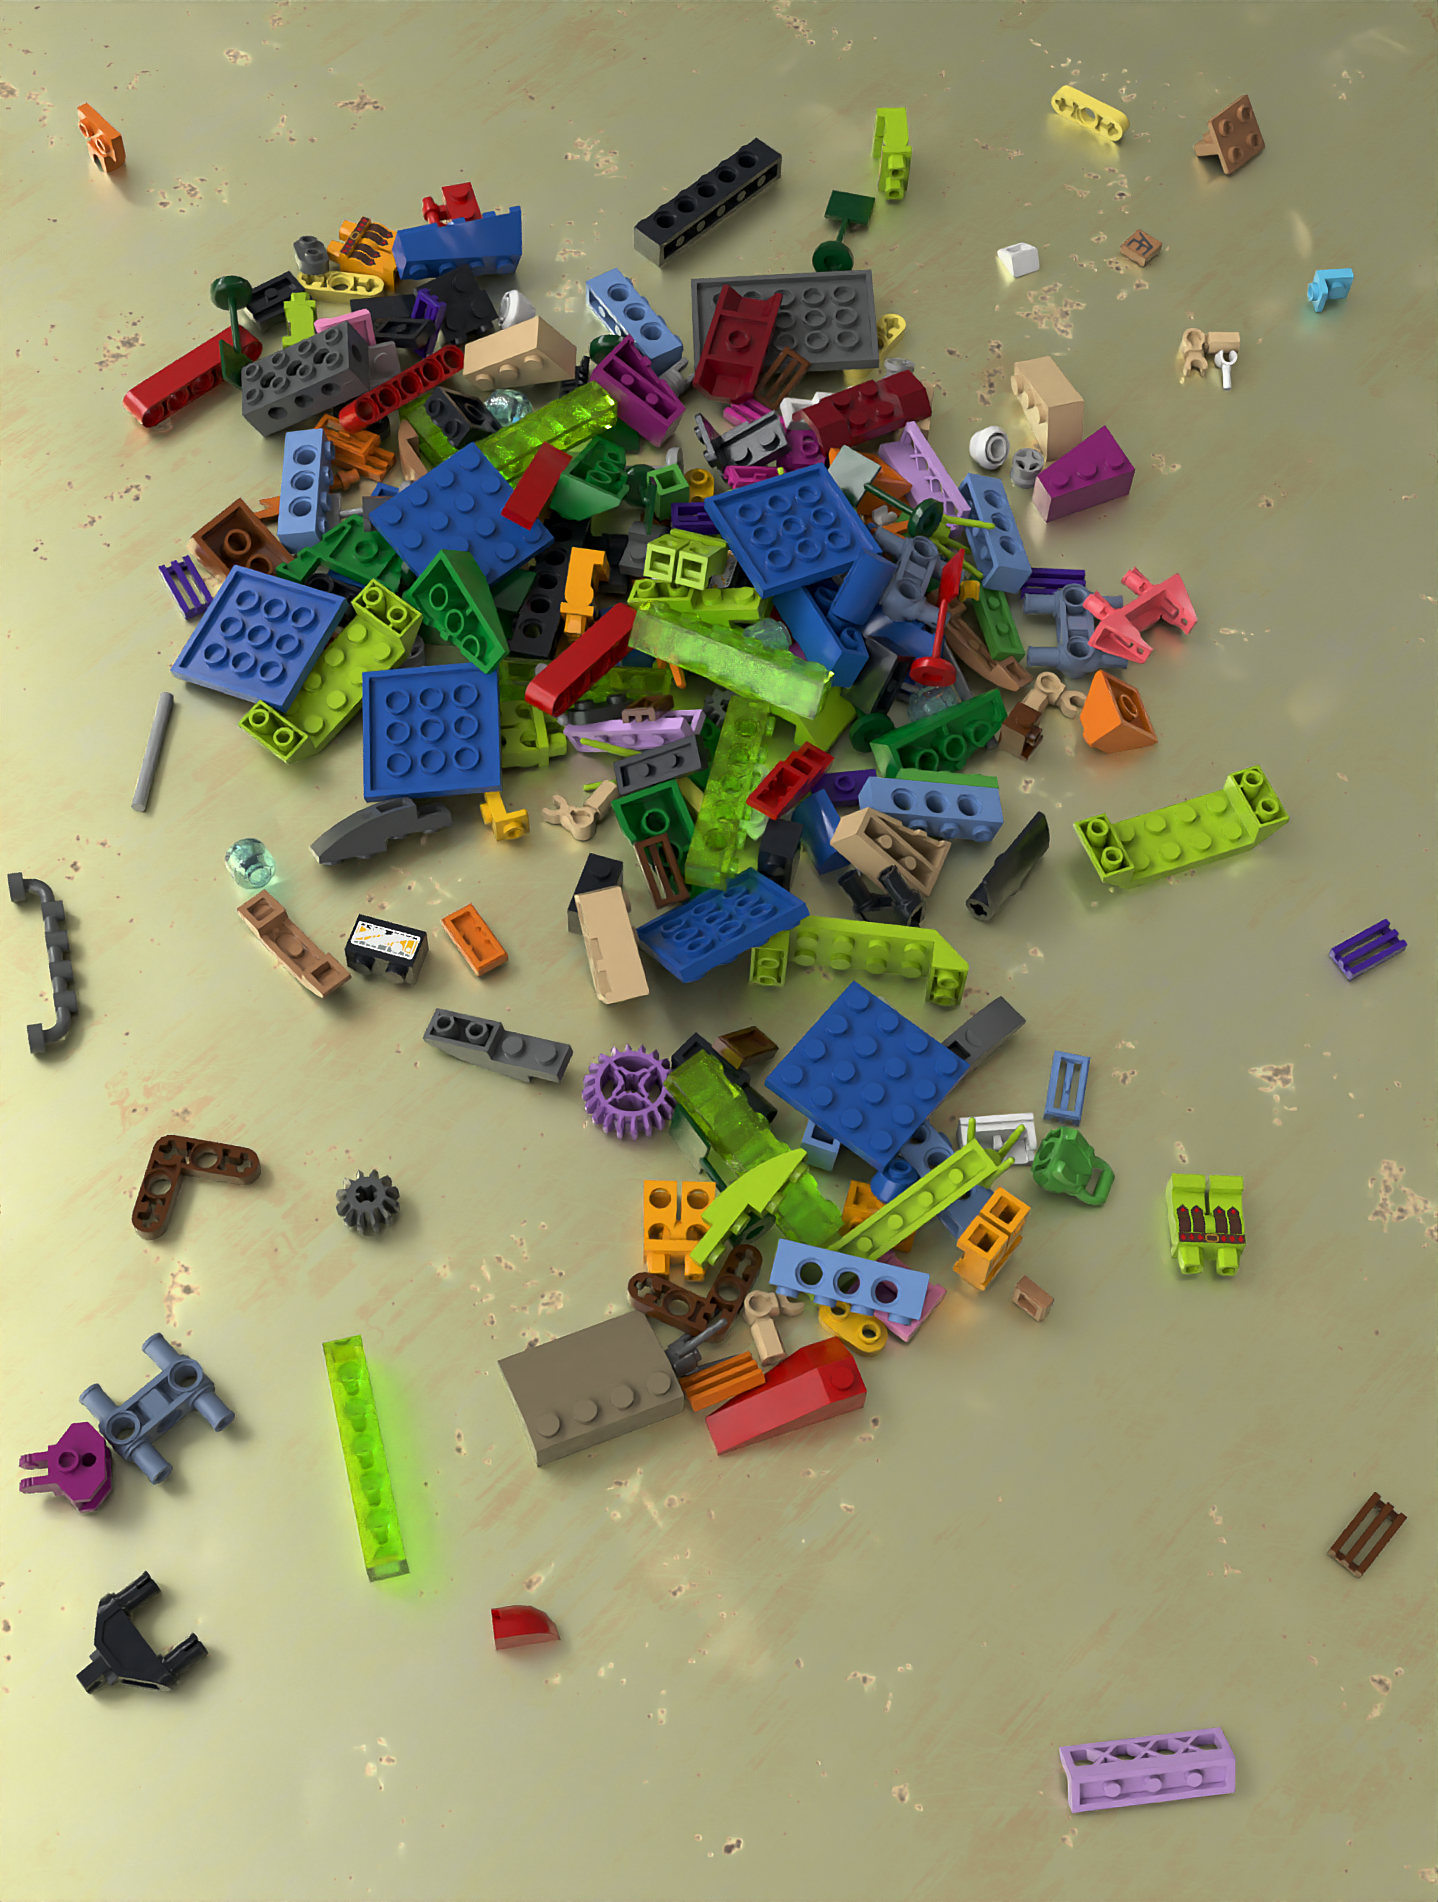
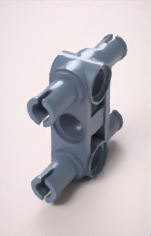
[872,525,966,629]
[1023,583,1128,679]
[79,1333,235,1485]

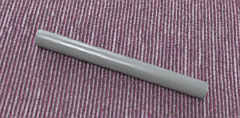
[131,692,174,811]

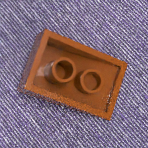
[186,498,294,584]

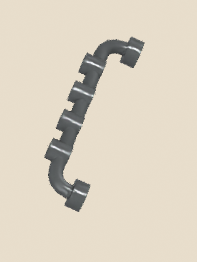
[7,872,78,1054]

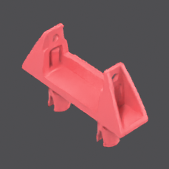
[1082,567,1198,664]

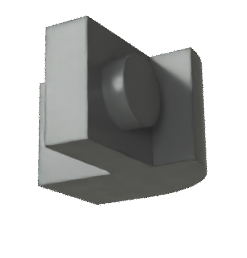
[619,521,670,579]

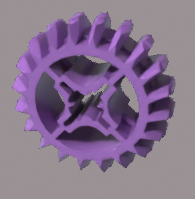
[582,1044,681,1141]

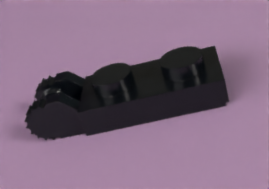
[372,317,437,350]

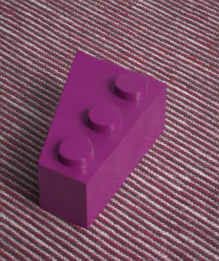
[585,333,686,449]
[1031,425,1135,523]

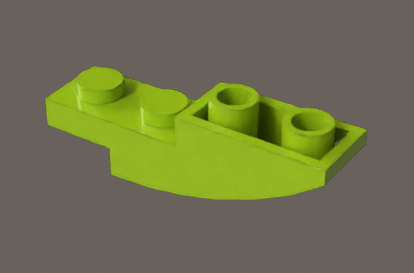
[627,579,767,630]
[689,1148,809,1270]

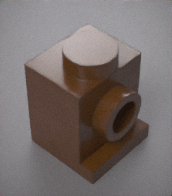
[997,701,1043,762]

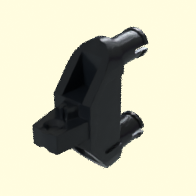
[837,865,926,928]
[76,1570,209,1695]

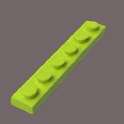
[801,1138,997,1306]

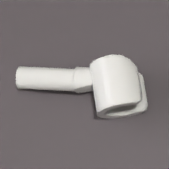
[1215,350,1237,391]
[872,505,898,527]

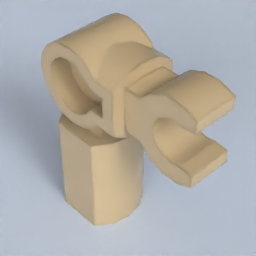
[1180,328,1240,377]
[1022,672,1087,719]
[542,779,621,840]
[742,1290,805,1366]

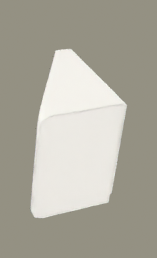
[997,242,1040,277]

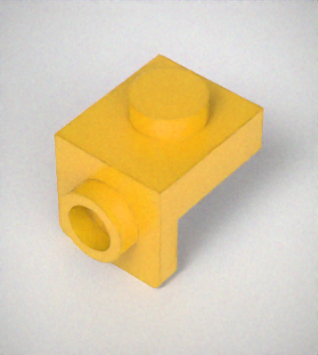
[480,791,530,841]

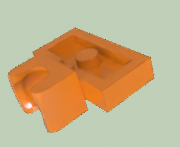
[77,103,126,172]

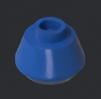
[870,1159,919,1205]

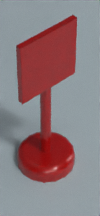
[909,548,965,687]

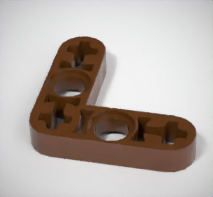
[131,1135,261,1240]
[627,1244,763,1344]

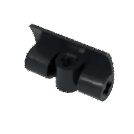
[966,811,1050,921]

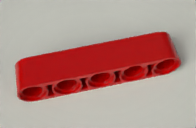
[122,324,263,428]
[339,345,464,434]
[524,602,651,718]

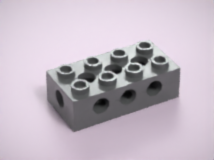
[241,321,370,437]

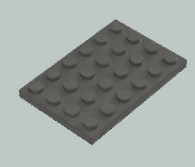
[691,269,879,374]

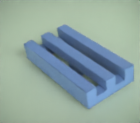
[1043,1050,1091,1126]

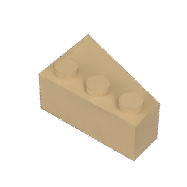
[463,316,577,391]
[1011,356,1084,462]
[830,807,952,899]
[574,885,650,1004]

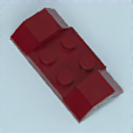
[692,284,783,405]
[792,369,932,457]

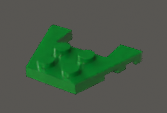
[275,514,403,595]

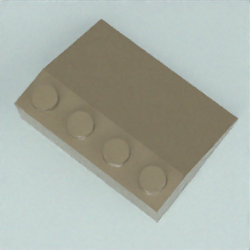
[497,1310,684,1467]

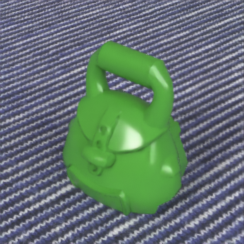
[1031,1126,1115,1205]

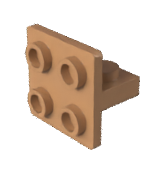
[1194,95,1265,174]

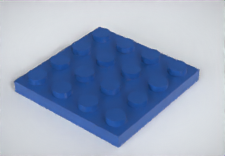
[368,441,555,589]
[704,462,883,599]
[170,564,349,713]
[362,662,503,803]
[636,867,810,983]
[764,981,971,1173]

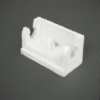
[956,1112,1037,1166]

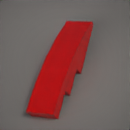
[501,441,573,531]
[746,741,835,820]

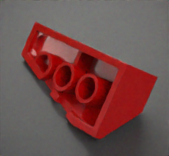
[705,1336,867,1456]

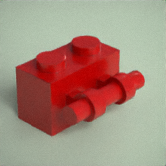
[422,182,482,227]

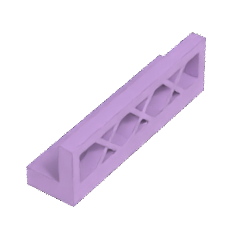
[878,421,971,539]
[563,709,706,752]
[1059,1727,1236,1813]

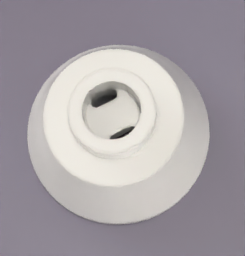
[498,290,535,330]
[969,426,1010,470]

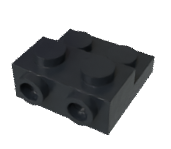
[412,263,499,347]
[423,386,512,450]

